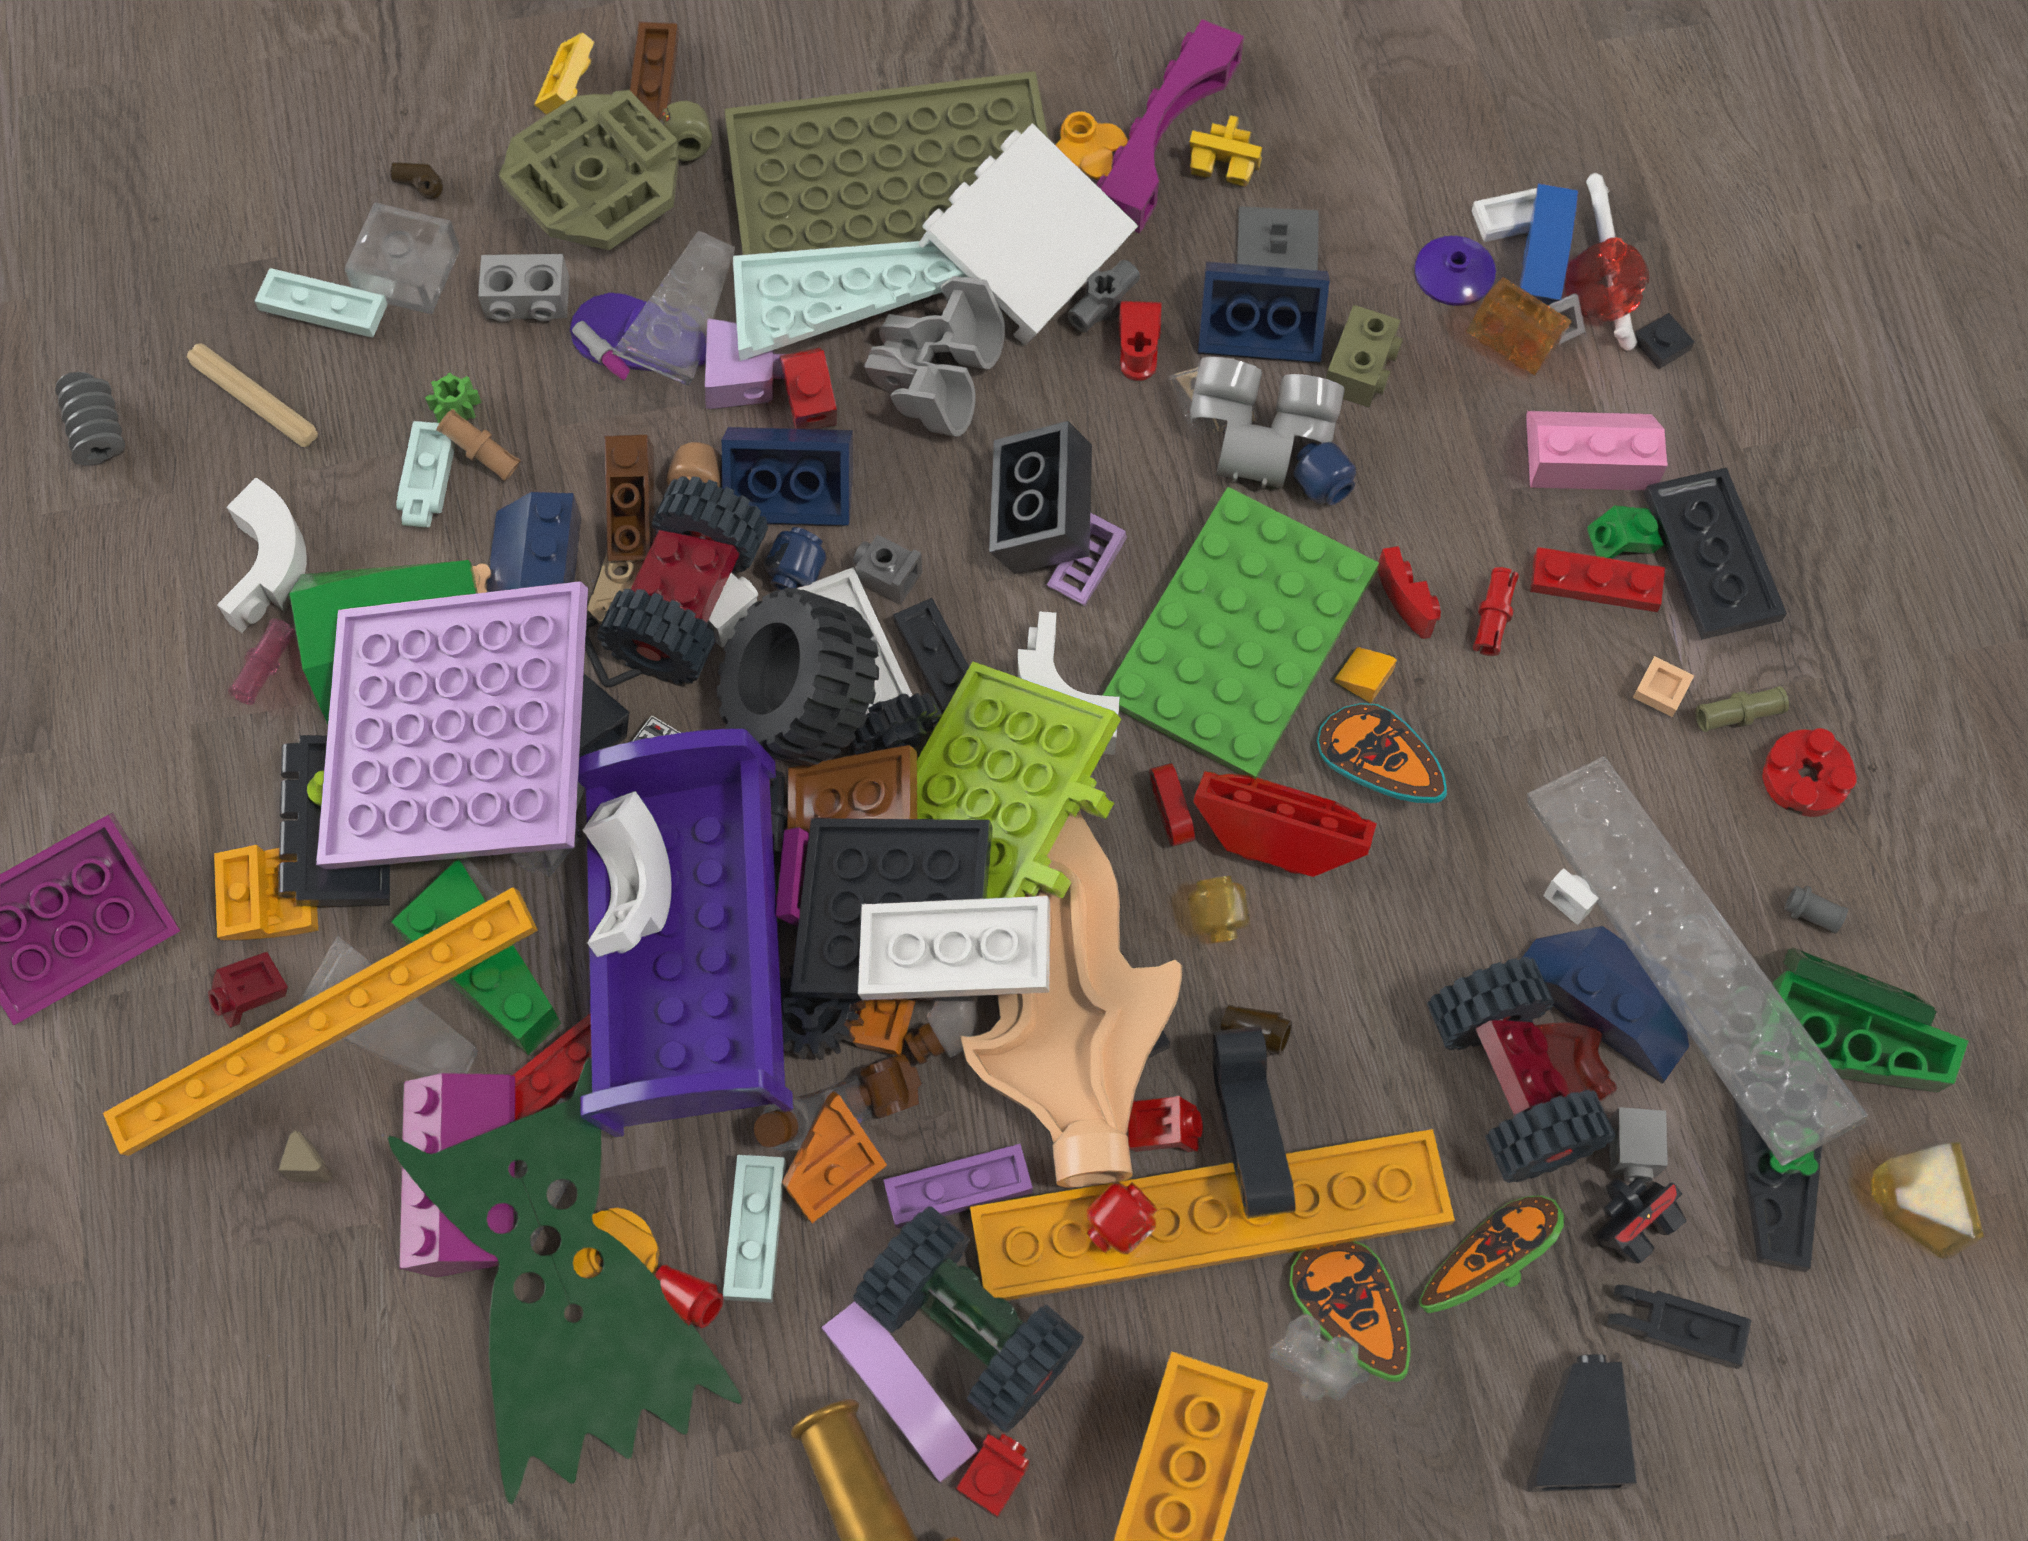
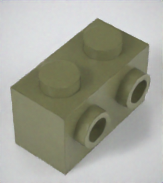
[1326,305,1403,408]

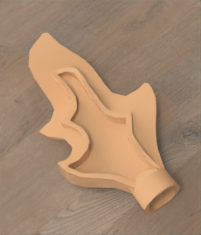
[960,810,1182,1188]

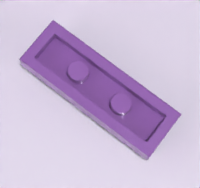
[884,1144,1033,1229]

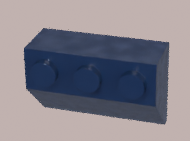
[1198,262,1330,362]
[721,427,853,525]
[487,492,581,592]

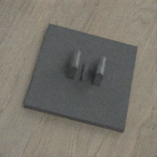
[1237,206,1319,270]

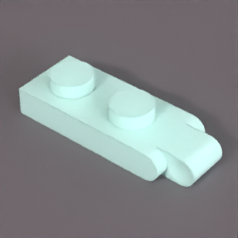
[396,421,456,528]

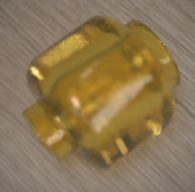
[1188,876,1250,944]

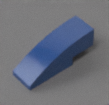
[1516,184,1578,305]

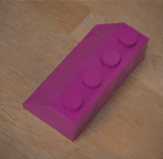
[400,1073,515,1278]

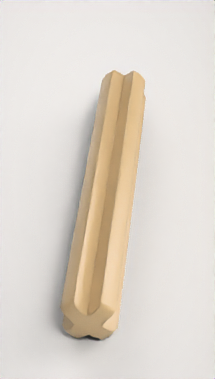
[187,343,318,447]

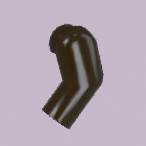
[391,162,443,199]

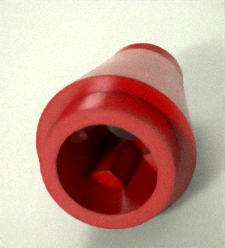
[655,1265,724,1328]

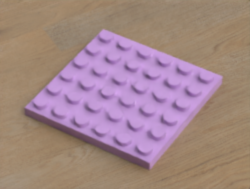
[316,582,588,869]

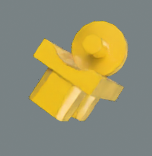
[1189,115,1262,187]

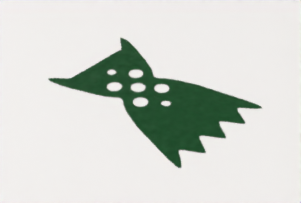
[388,1057,742,1504]

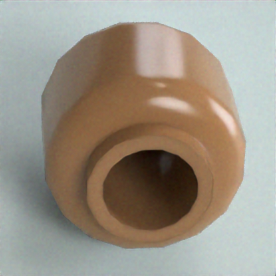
[666,442,722,488]

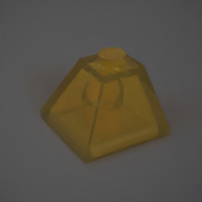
[1871,1142,1984,1259]

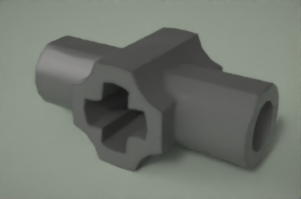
[1068,260,1140,333]

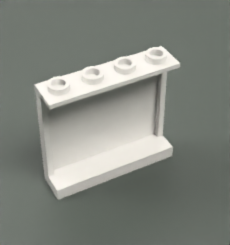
[919,123,1138,346]

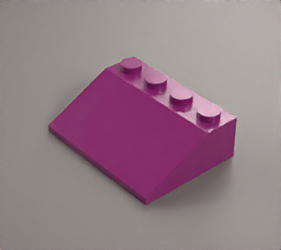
[0,812,181,1025]

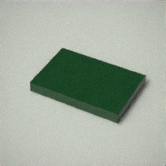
[1783,947,1937,1026]

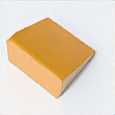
[1334,647,1397,704]

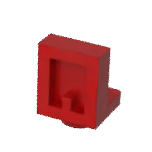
[1128,1096,1203,1152]
[956,1434,1030,1519]

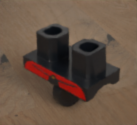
[1593,1178,1686,1264]

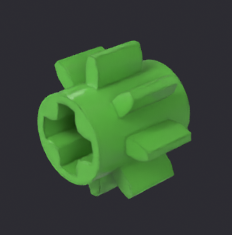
[426,373,481,423]

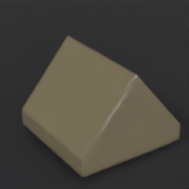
[278,1131,333,1182]

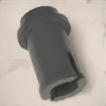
[1784,885,1848,934]

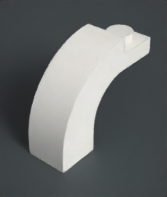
[217,478,307,633]
[1018,611,1120,755]
[583,791,671,957]

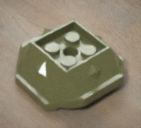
[499,90,680,250]

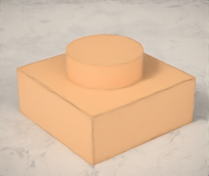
[1633,656,1694,717]

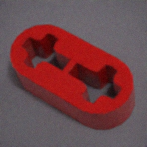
[1149,763,1195,847]

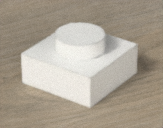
[1543,868,1599,925]

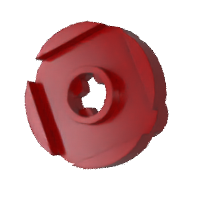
[1762,728,1857,817]

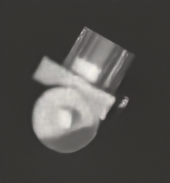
[1270,1314,1370,1402]

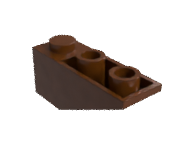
[605,434,655,562]

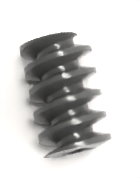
[55,372,126,466]

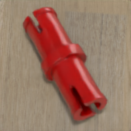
[1473,567,1519,656]

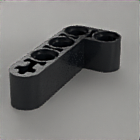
[1212,1025,1296,1219]

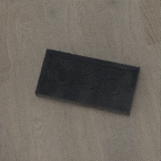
[1644,467,1787,640]

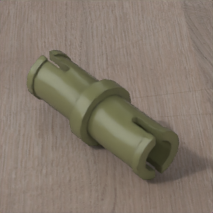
[1695,686,1789,732]

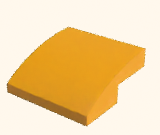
[214,845,318,940]

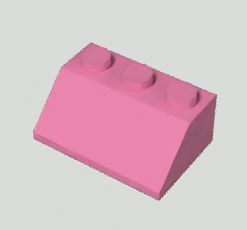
[1526,411,1667,491]

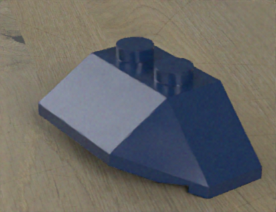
[1523,926,1689,1084]

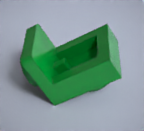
[1587,505,1664,559]

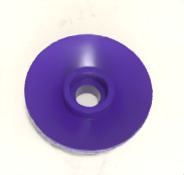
[1415,236,1496,306]

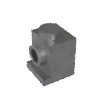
[853,534,922,605]

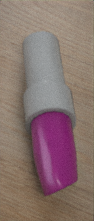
[572,321,630,381]

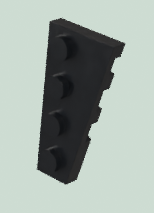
[1730,1068,1828,1272]

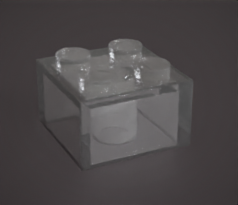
[344,202,460,314]

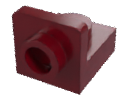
[208,952,288,1028]

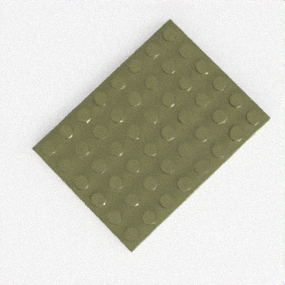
[724,71,1048,255]

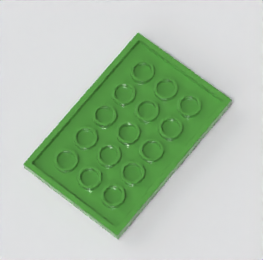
[1102,487,1379,779]

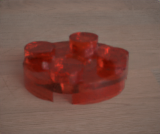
[1565,237,1650,321]

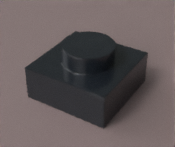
[1635,313,1695,369]

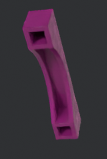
[1096,19,1244,234]

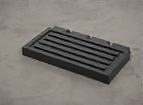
[278,735,390,906]

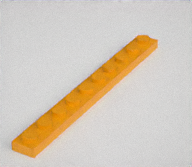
[103,887,538,1156]

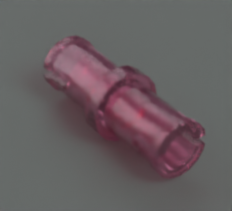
[228,618,296,705]

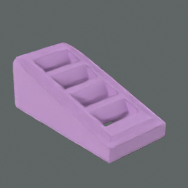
[1047,513,1127,606]

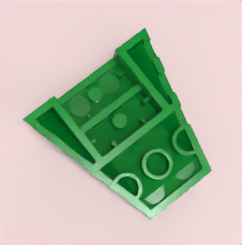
[290,560,478,724]

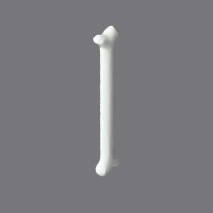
[1586,173,1637,351]

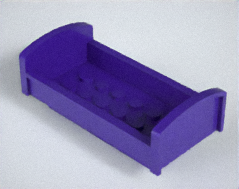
[578,729,793,1137]

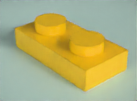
[535,32,594,115]

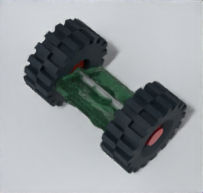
[853,1206,1084,1433]

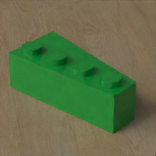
[392,858,561,1056]
[1745,970,1969,1093]

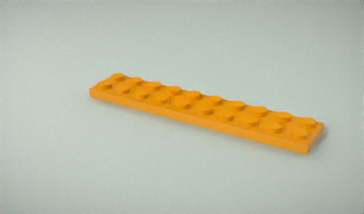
[970,1129,1455,1304]

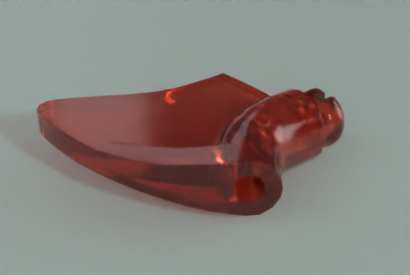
[1536,1022,1617,1101]

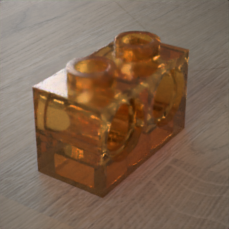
[1466,277,1572,376]

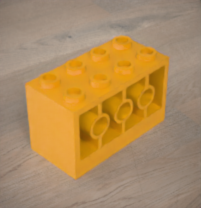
[1114,1351,1268,1541]

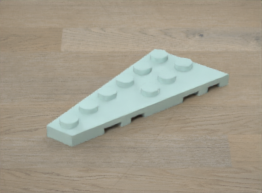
[733,241,969,361]

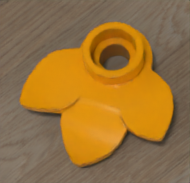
[1055,111,1128,180]

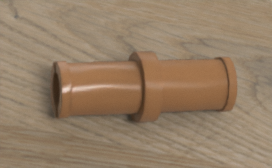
[436,409,521,481]

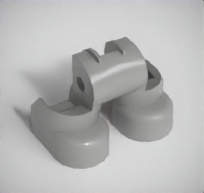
[864,276,1005,436]
[1190,357,1345,489]

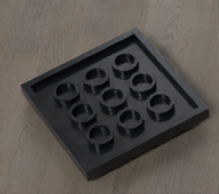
[791,818,993,1002]

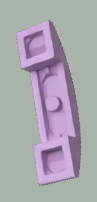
[821,1302,978,1483]

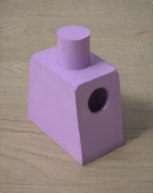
[705,319,785,409]

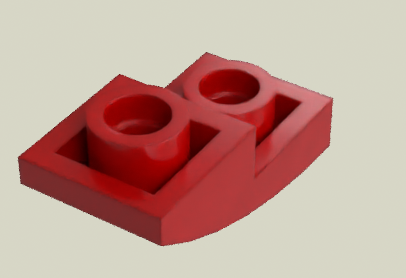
[1377,546,1441,639]

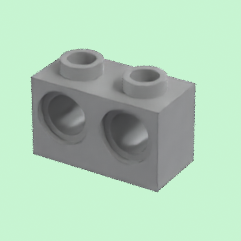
[478,254,569,321]

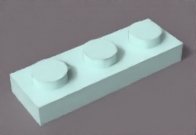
[255,268,388,338]
[723,1155,786,1303]

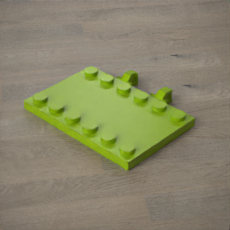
[917,662,1121,899]

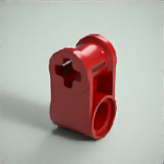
[1119,301,1162,381]

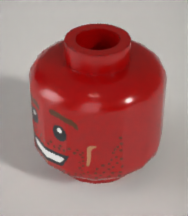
[1086,1182,1158,1255]

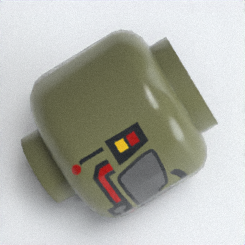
[658,101,712,161]

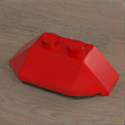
[1193,771,1377,877]

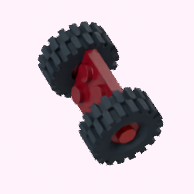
[597,476,768,685]
[1427,957,1616,1183]

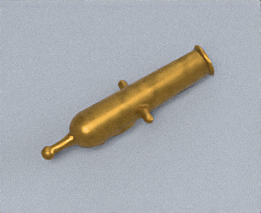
[791,1399,961,1541]

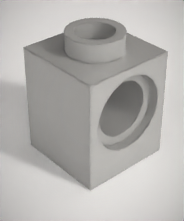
[1609,1107,1668,1183]

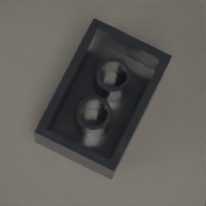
[989,421,1092,574]

